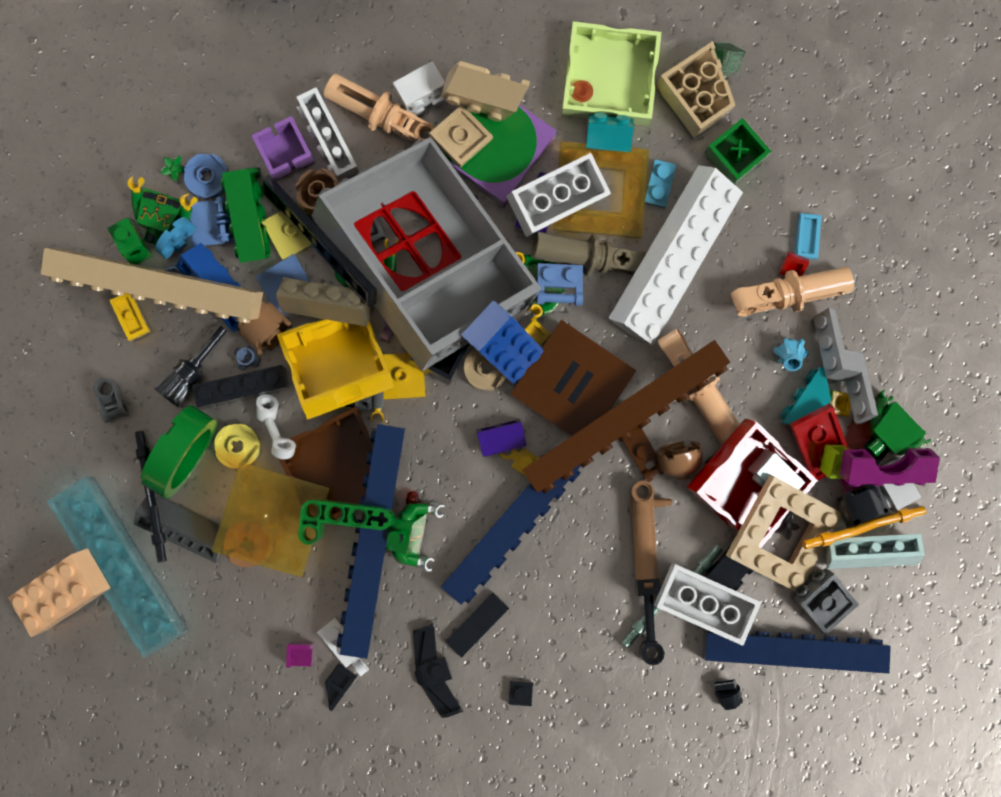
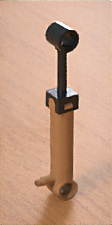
[629,481,672,665]

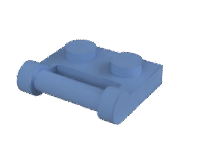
[536,263,583,306]

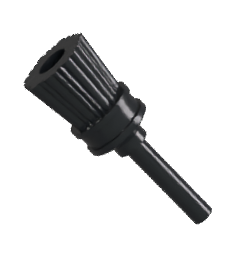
[154,326,228,407]

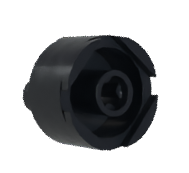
[836,484,890,529]

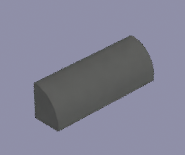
[134,495,229,563]

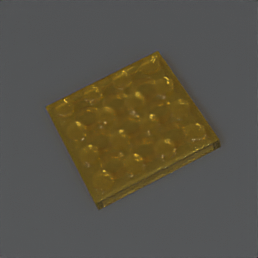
[212,462,330,578]

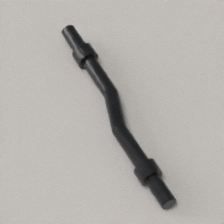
[135,431,167,563]

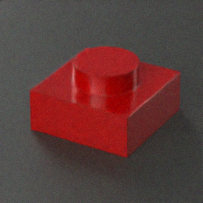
[779,251,810,276]

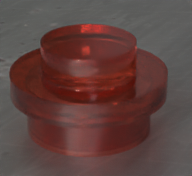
[572,80,593,102]

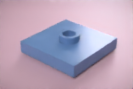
[255,254,311,314]

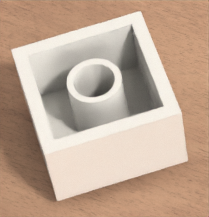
[393,61,445,117]

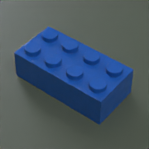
[461,300,544,384]

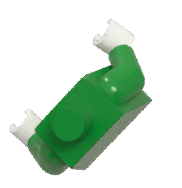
[386,501,445,571]

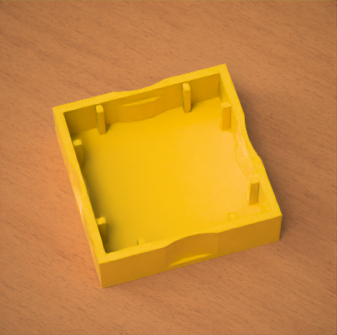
[277,319,395,420]

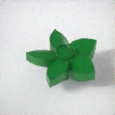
[160,155,185,182]

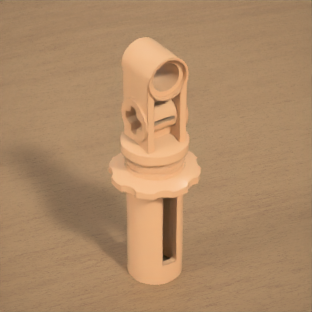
[324,73,434,143]
[731,267,854,317]
[657,328,740,444]

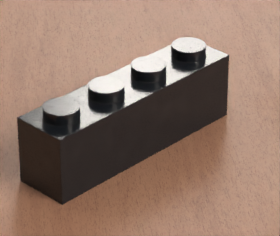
[192,365,290,409]
[694,542,754,628]

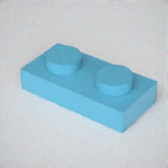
[644,159,676,209]

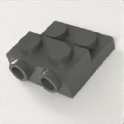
[793,568,859,635]

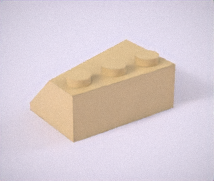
[655,41,736,138]
[440,61,530,122]

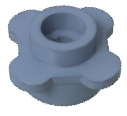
[234,345,259,370]

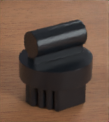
[714,679,743,710]

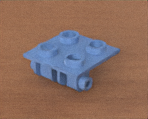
[190,196,235,247]

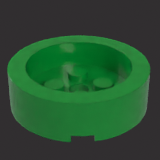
[140,405,217,499]

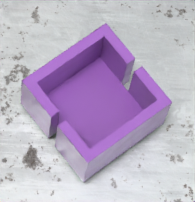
[251,116,315,181]

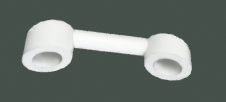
[254,394,296,459]

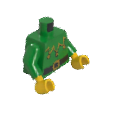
[127,176,197,245]

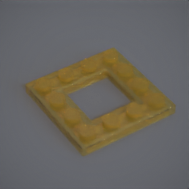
[553,142,649,239]

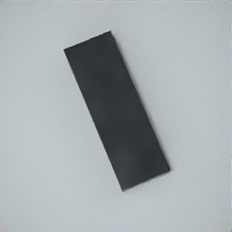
[445,592,509,658]

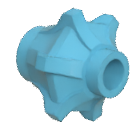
[773,338,809,371]

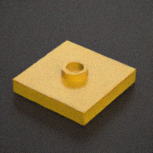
[383,353,426,400]

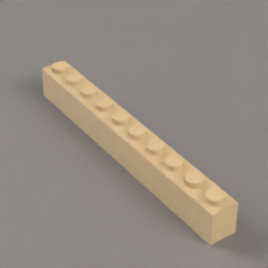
[40,248,263,323]

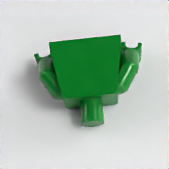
[867,390,932,457]

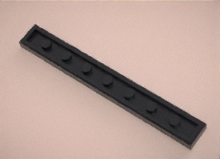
[263,175,376,307]

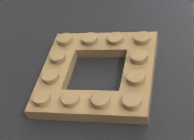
[726,474,841,592]

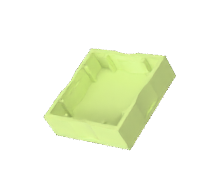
[561,22,662,126]

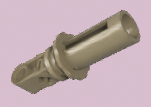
[531,232,647,277]

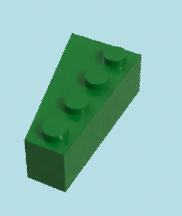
[220,167,271,263]

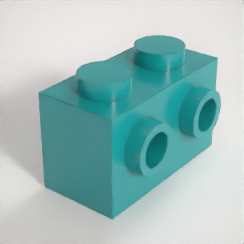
[586,113,634,152]

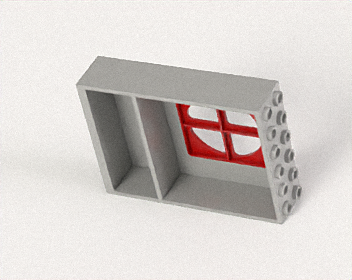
[312,137,542,372]

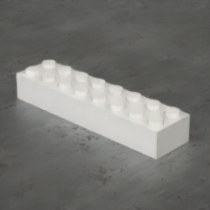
[608,165,743,346]

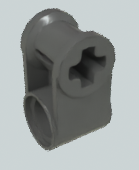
[93,378,129,423]

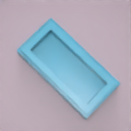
[795,213,822,260]

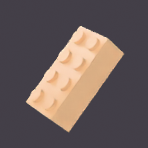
[8,548,111,637]

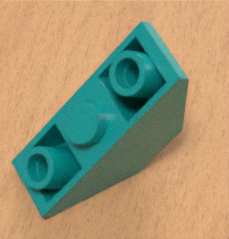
[779,366,831,426]

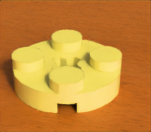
[214,424,261,469]

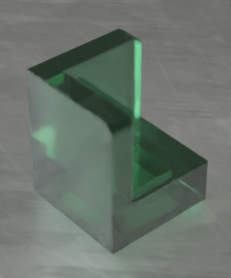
[714,42,745,73]

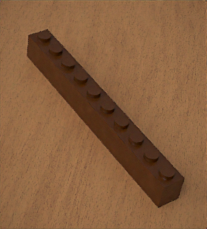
[522,340,731,494]

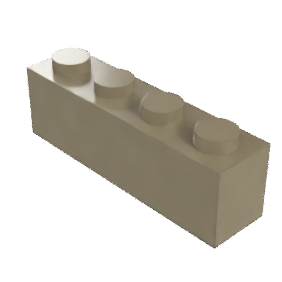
[276,277,374,327]

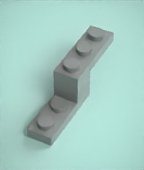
[813,308,878,424]

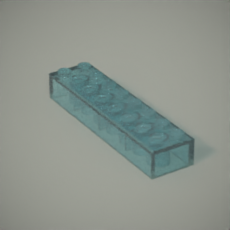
[47,476,189,659]

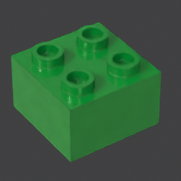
[704,118,772,185]

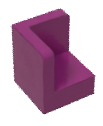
[286,642,314,668]

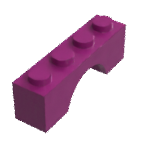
[840,448,940,487]

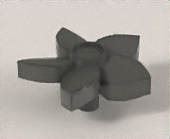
[775,513,800,540]

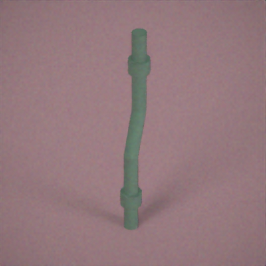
[621,545,723,648]

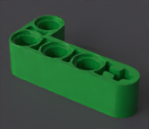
[298,499,395,545]

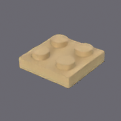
[429,105,493,168]

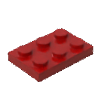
[789,403,849,481]

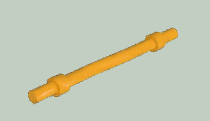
[802,506,926,549]

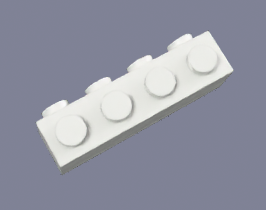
[296,87,359,181]

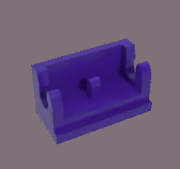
[476,419,527,457]

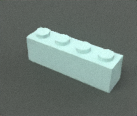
[824,534,925,569]

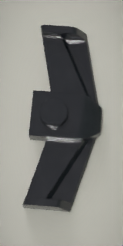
[413,623,463,718]

